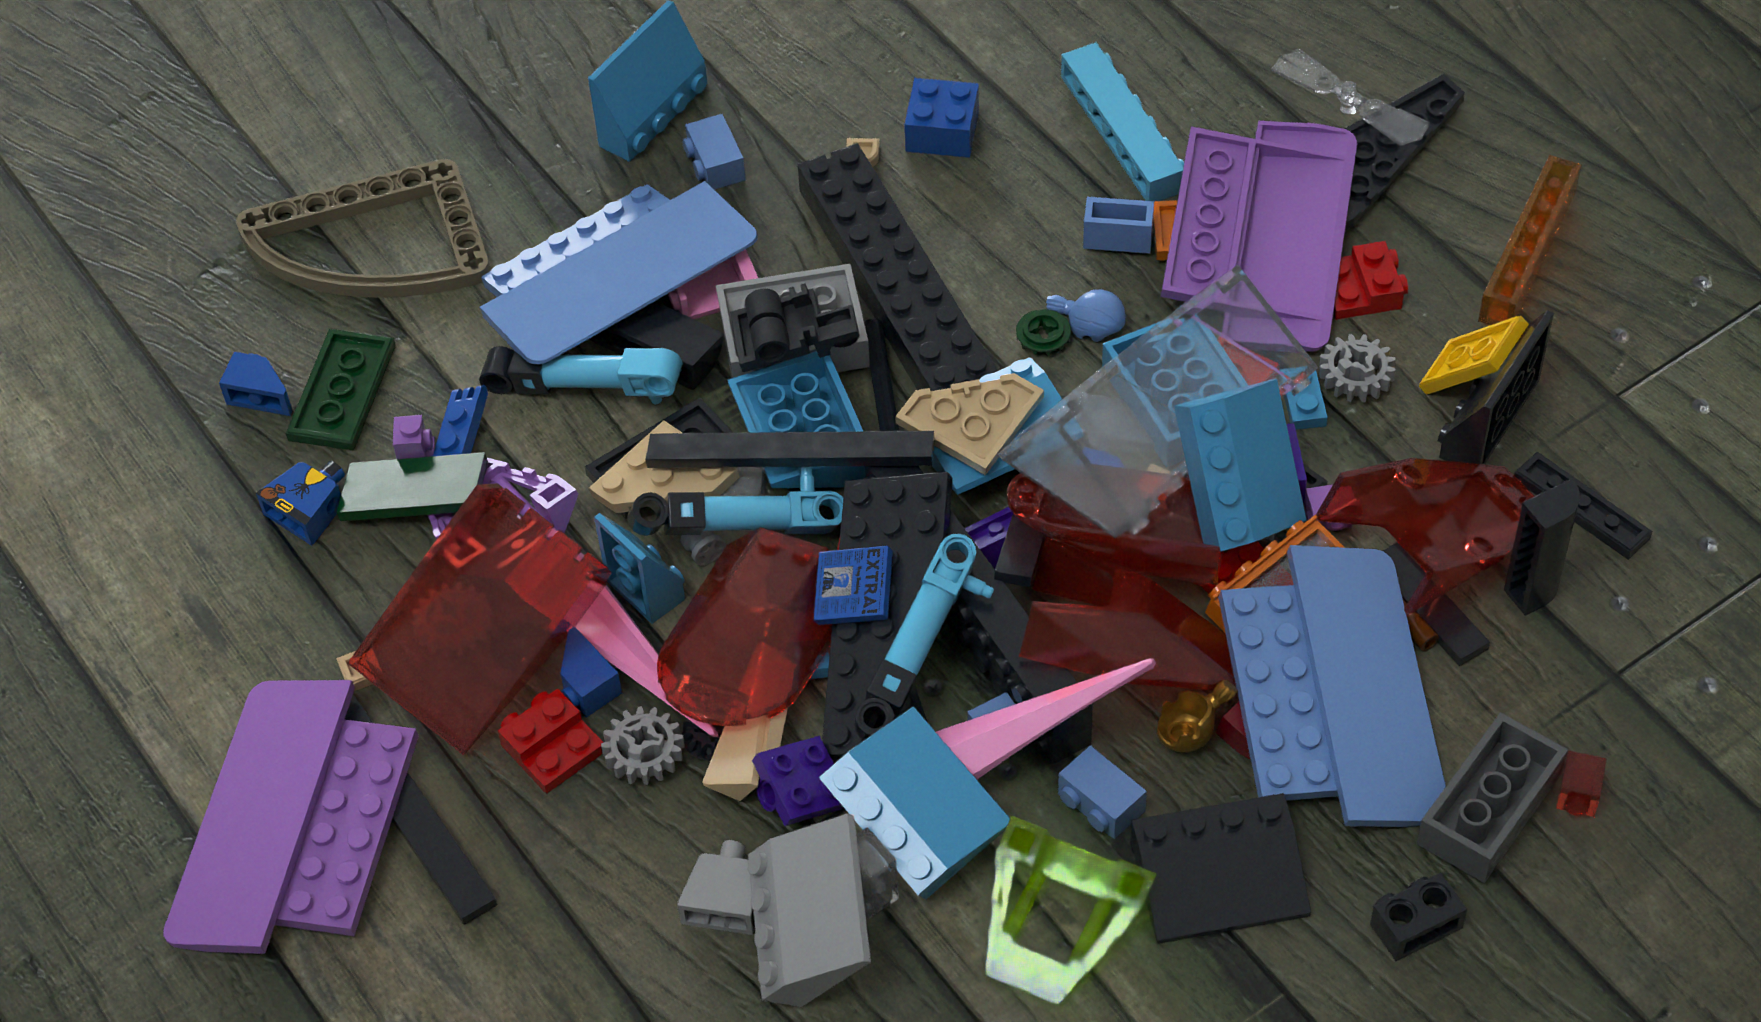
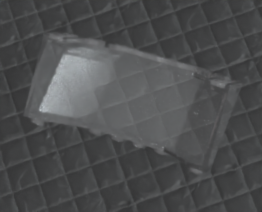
[998,264,1318,538]

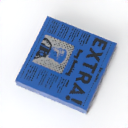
[814,546,893,625]

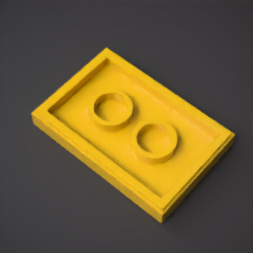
[1419,315,1529,395]

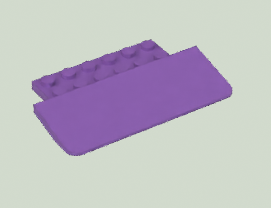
[1160,121,1357,352]
[163,680,419,954]

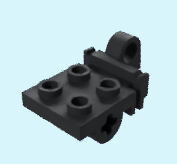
[730,283,859,373]

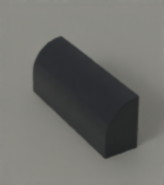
[589,301,724,390]
[1504,478,1580,616]

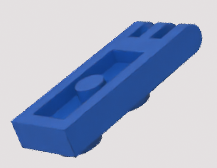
[433,385,488,456]

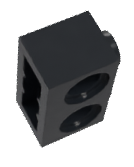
[1370,872,1467,961]

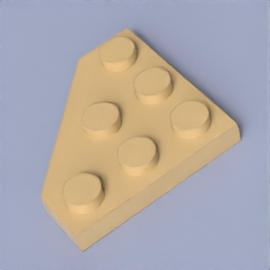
[896,373,1044,475]
[589,420,740,513]

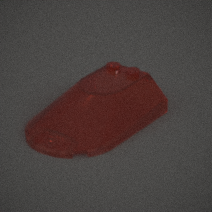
[1007,463,1225,586]
[657,527,832,726]

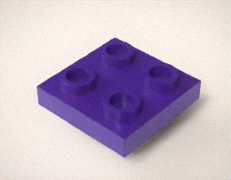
[752,736,844,826]

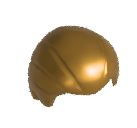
[1157,679,1238,752]

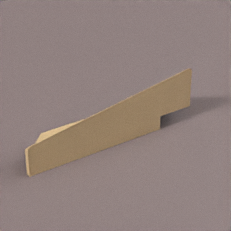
[702,643,796,801]

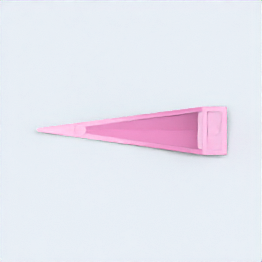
[505,526,718,737]
[936,659,1156,780]

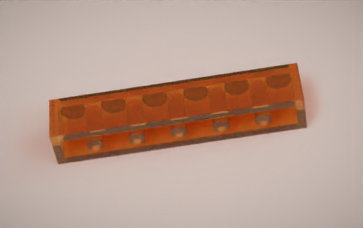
[1478,155,1582,325]

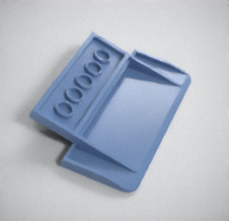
[480,181,758,364]
[1218,545,1446,827]

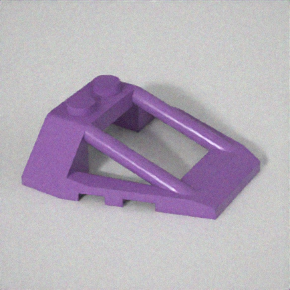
[428,458,578,581]

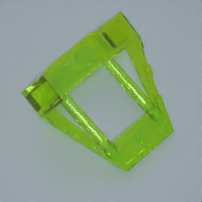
[985,816,1157,1006]

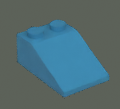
[594,513,685,624]

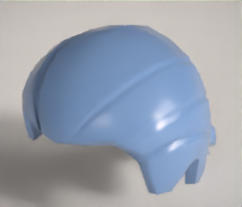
[1046,289,1126,342]

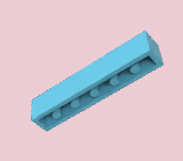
[1061,42,1184,201]

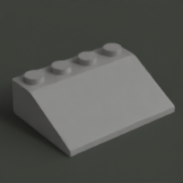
[716,264,870,378]
[748,814,871,1007]

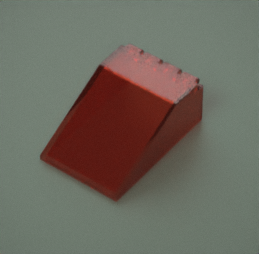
[347,483,612,754]

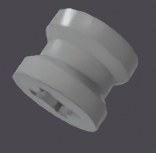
[680,531,726,566]

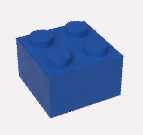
[904,78,979,158]

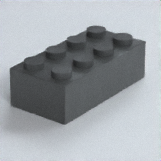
[1417,712,1568,883]

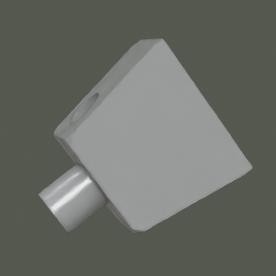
[677,840,755,935]

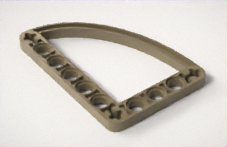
[236,159,490,298]

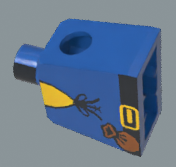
[256,461,345,546]

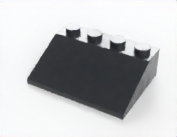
[1438,310,1554,475]
[1130,793,1311,944]

